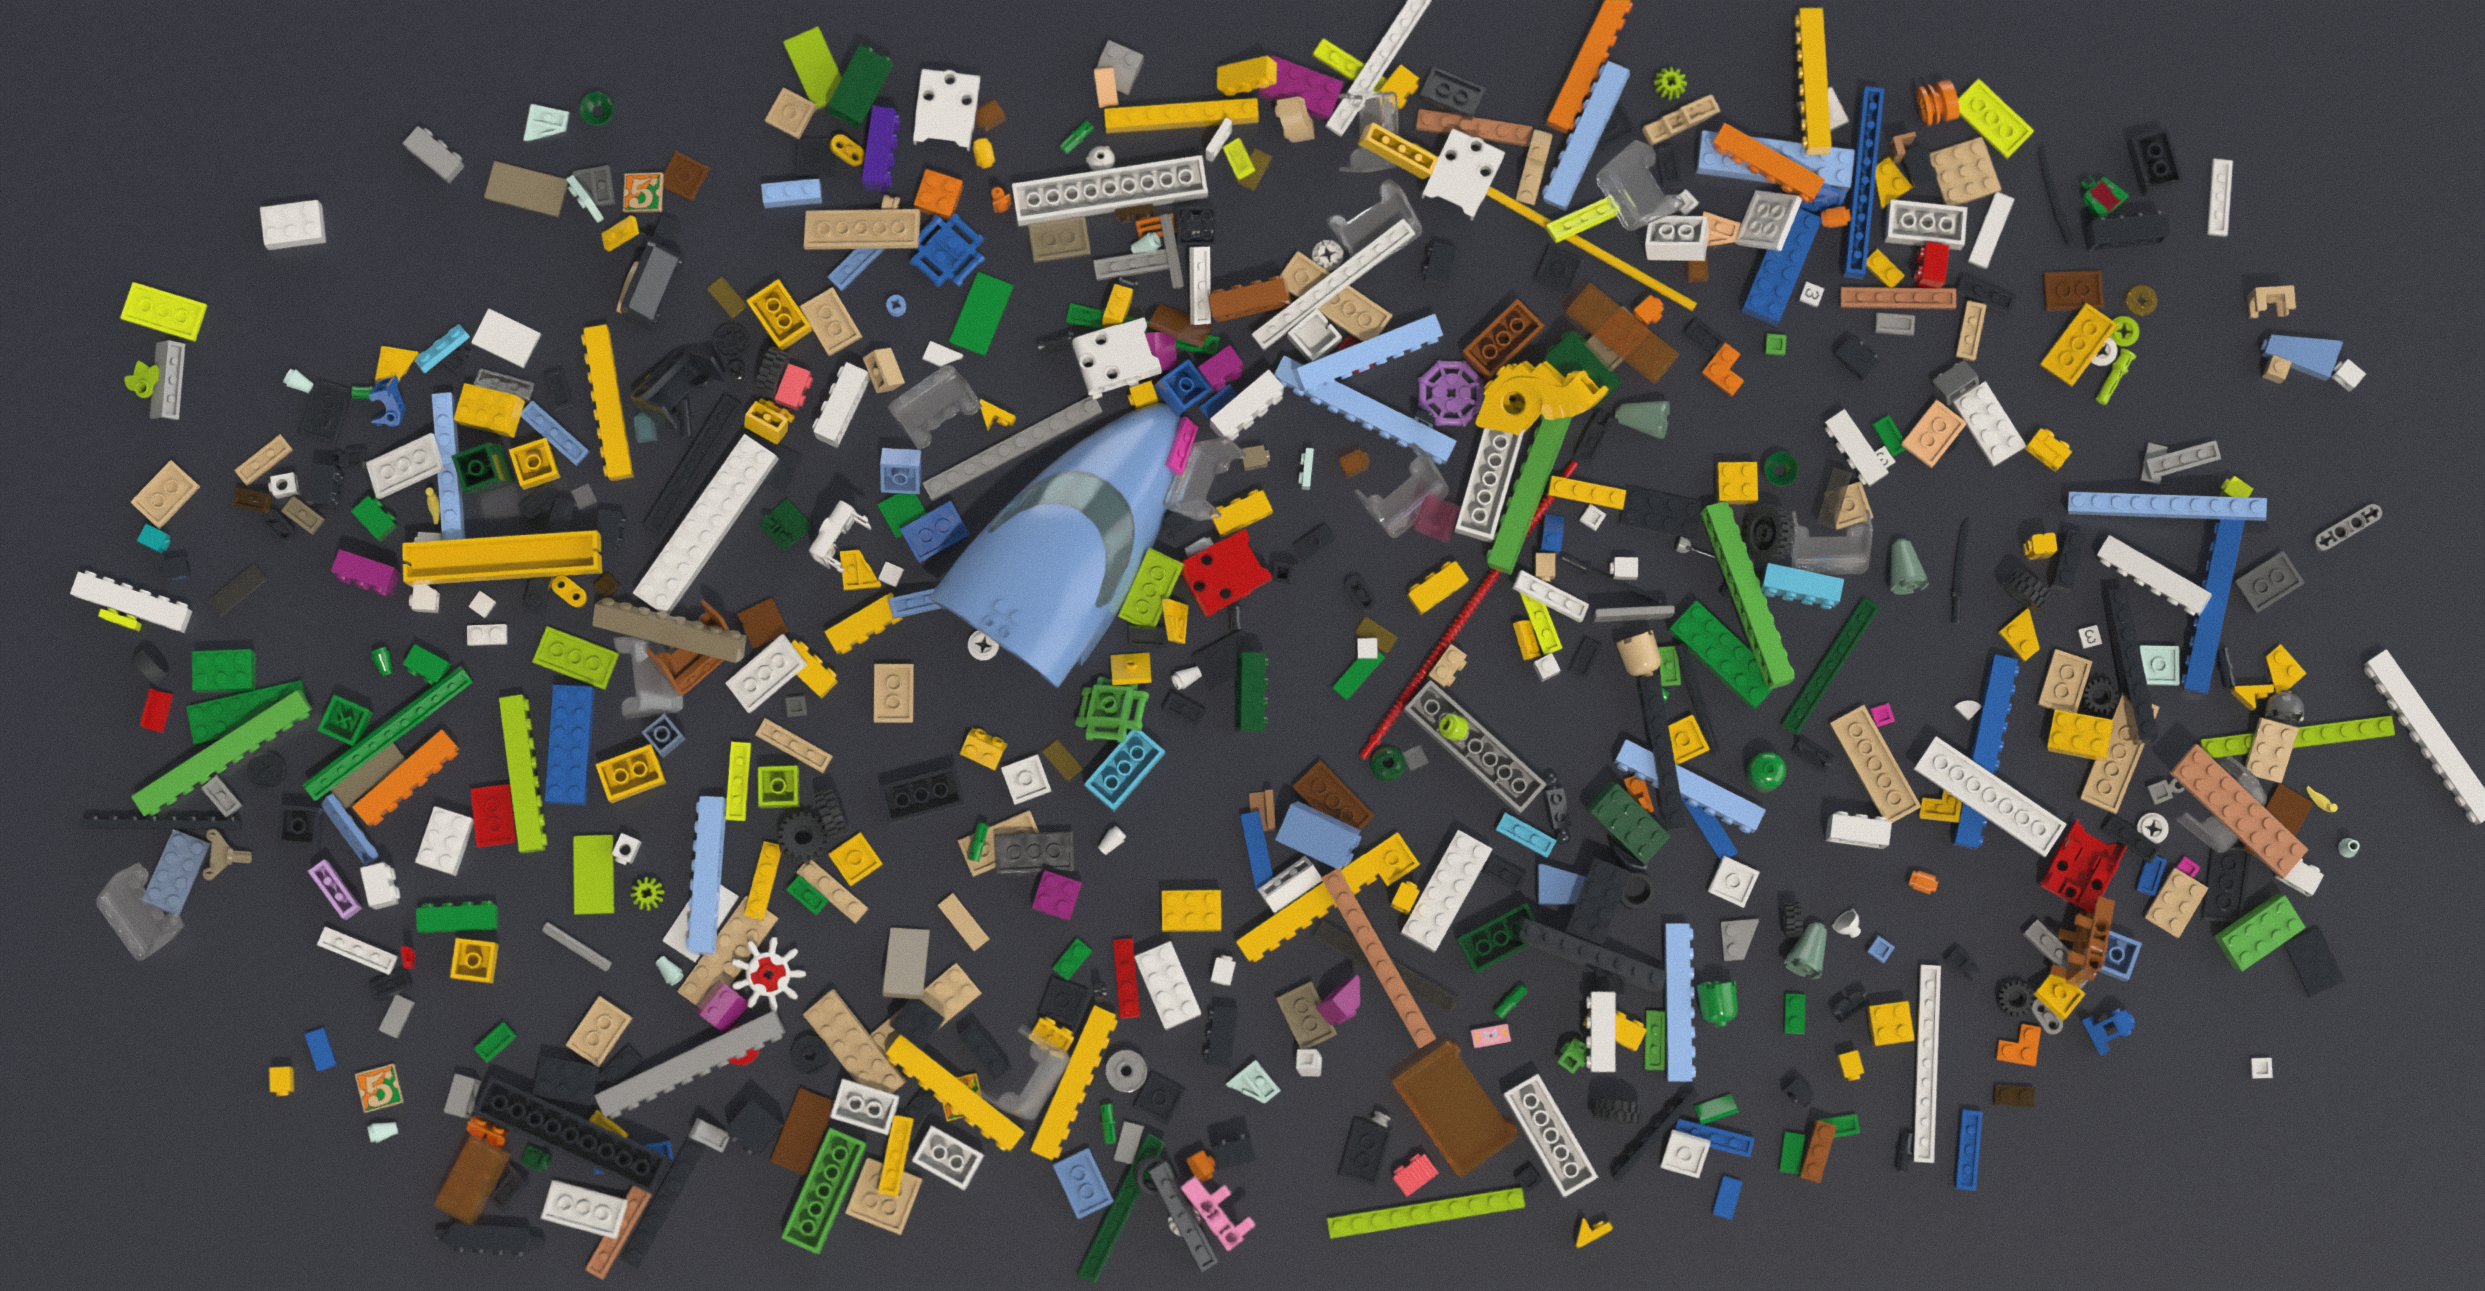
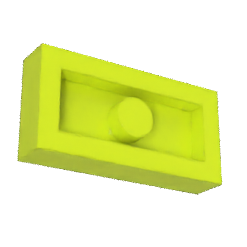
[1223,138,1256,180]
[98,608,142,631]

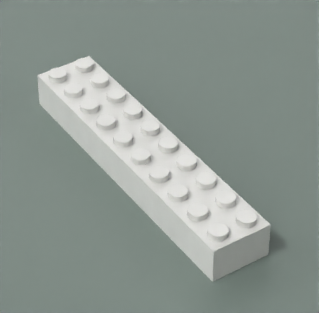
[1012,155,1208,226]
[633,434,778,616]

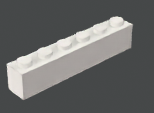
[2097,535,2212,616]
[70,571,192,633]

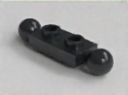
[1543,773,1571,845]

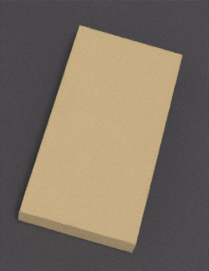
[958,810,1039,877]

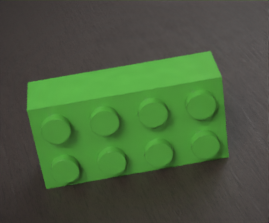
[2214,893,2306,971]

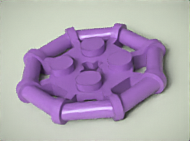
[1417,360,1485,427]

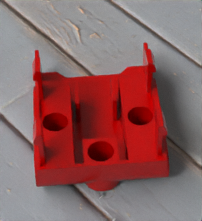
[1181,529,1272,617]
[2039,819,2127,914]

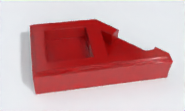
[401,947,415,969]

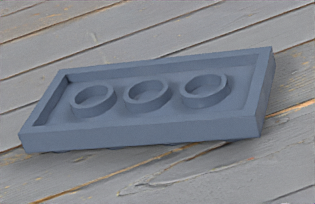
[142,829,210,916]

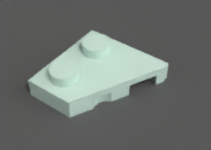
[524,104,570,141]
[566,175,604,223]
[1226,1060,1281,1103]

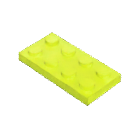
[1958,79,2034,159]
[120,282,207,342]

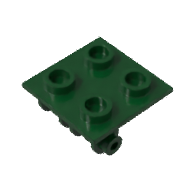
[758,498,813,552]

